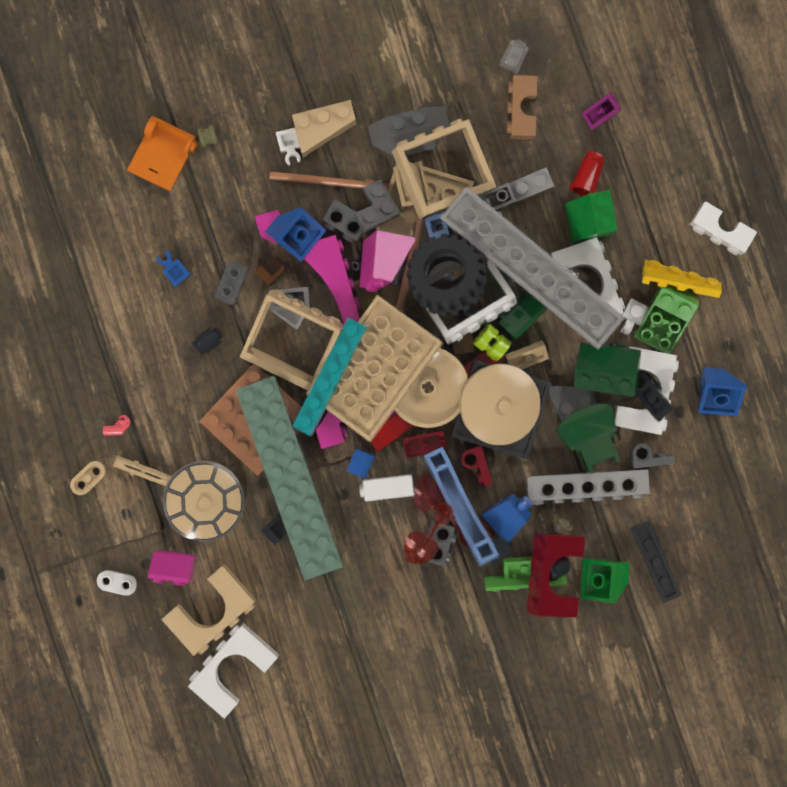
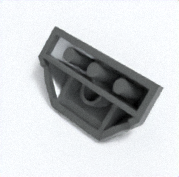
[368,106,450,157]

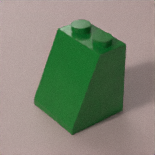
[564,190,618,243]

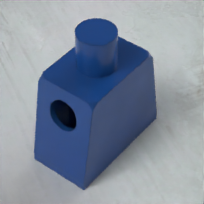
[482,494,533,543]

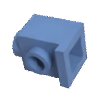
[425,212,452,239]

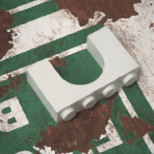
[550,237,625,314]
[614,346,679,435]
[188,623,279,719]

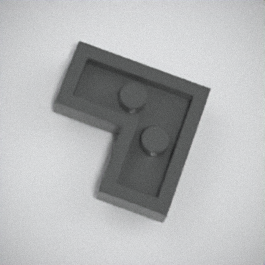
[355,179,400,233]

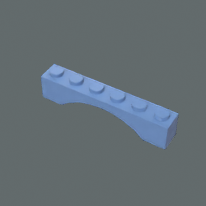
[424,447,499,567]

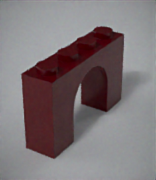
[526,532,585,618]

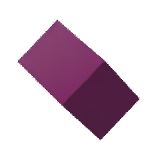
[581,92,622,130]

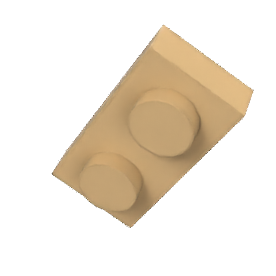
[505,340,549,370]

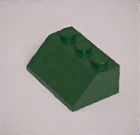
[497,293,548,341]
[574,342,642,396]

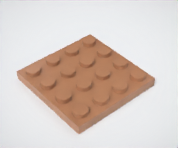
[199,364,302,476]

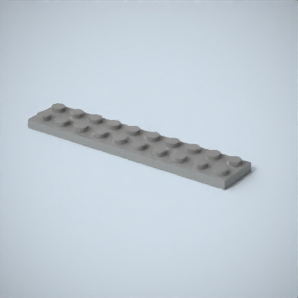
[440,187,625,349]

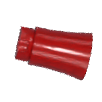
[569,151,605,196]

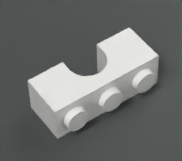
[689,201,757,255]

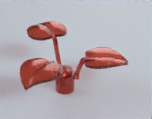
[404,474,495,564]

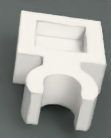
[276,128,301,166]

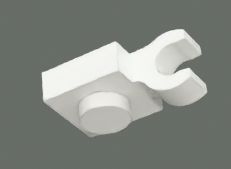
[620,298,649,335]

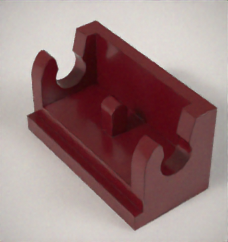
[403,431,446,458]

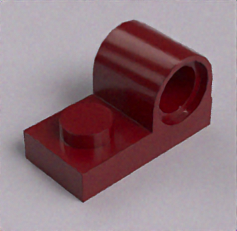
[460,445,493,487]

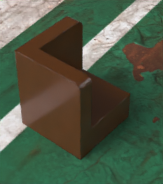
[255,256,287,287]

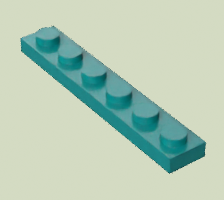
[292,318,368,436]

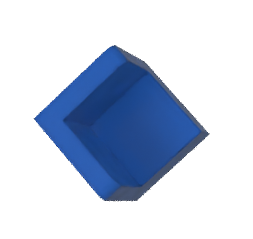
[347,448,374,478]

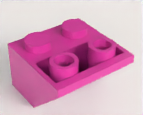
[148,550,197,586]

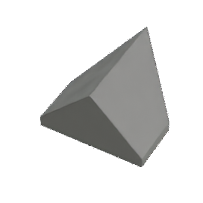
[268,287,310,330]

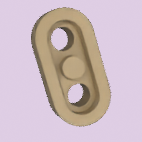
[70,461,106,495]

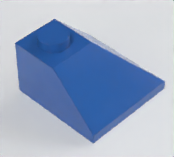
[265,207,326,261]
[698,368,746,416]

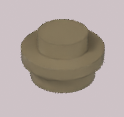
[553,518,573,535]

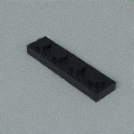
[630,521,682,603]

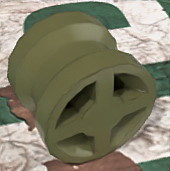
[197,124,218,148]

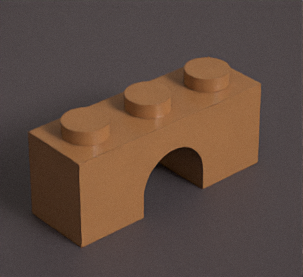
[507,75,538,140]

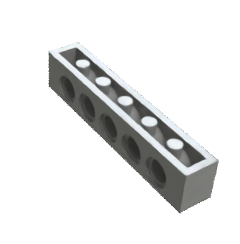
[525,469,650,505]

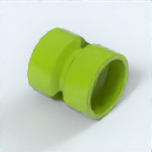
[473,324,512,362]

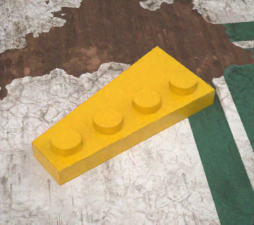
[642,259,722,298]

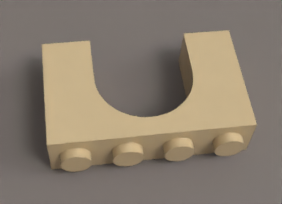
[161,564,256,656]

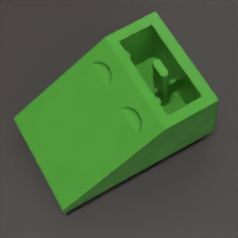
[634,284,699,354]

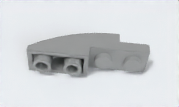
[478,167,555,211]

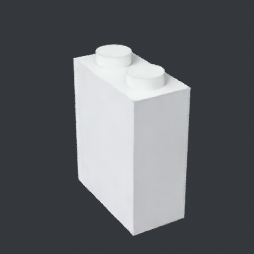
[359,474,414,501]

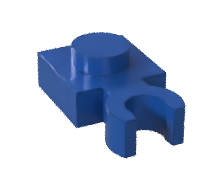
[156,250,191,287]

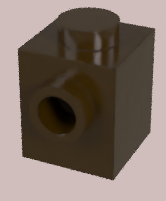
[448,332,475,356]

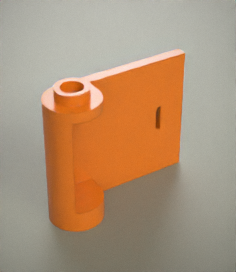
[127,116,198,192]

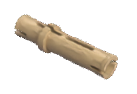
[113,455,172,486]

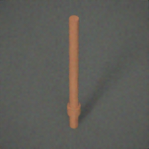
[270,171,389,190]
[394,216,427,314]

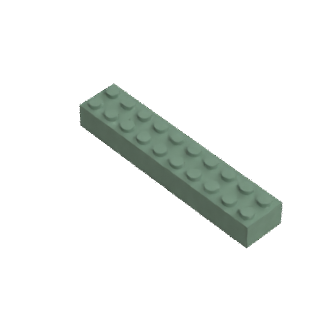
[235,375,343,580]

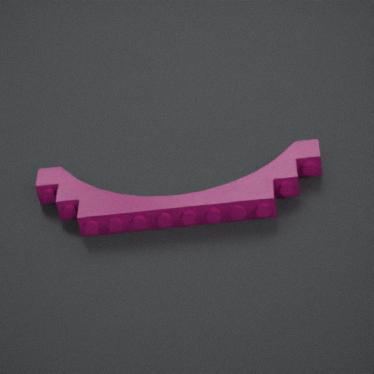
[255,210,362,449]

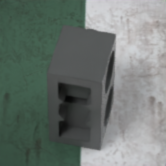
[323,200,364,243]
[214,260,250,306]
[420,520,458,566]

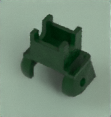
[555,404,620,474]

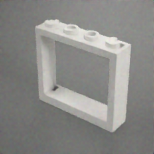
[426,244,517,345]

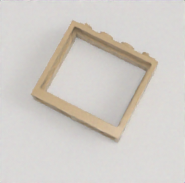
[392,119,496,219]
[240,289,344,390]

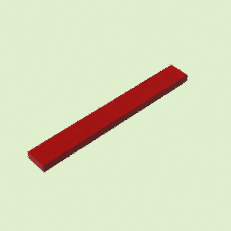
[370,351,506,452]

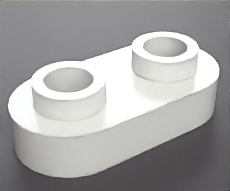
[97,570,138,595]

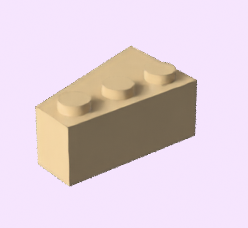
[292,100,356,158]

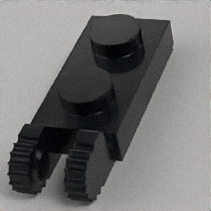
[636,372,673,422]

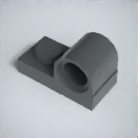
[630,443,674,468]

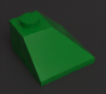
[580,558,630,604]

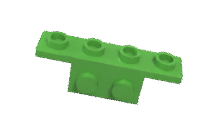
[484,556,566,592]

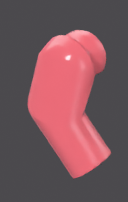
[103,415,130,436]

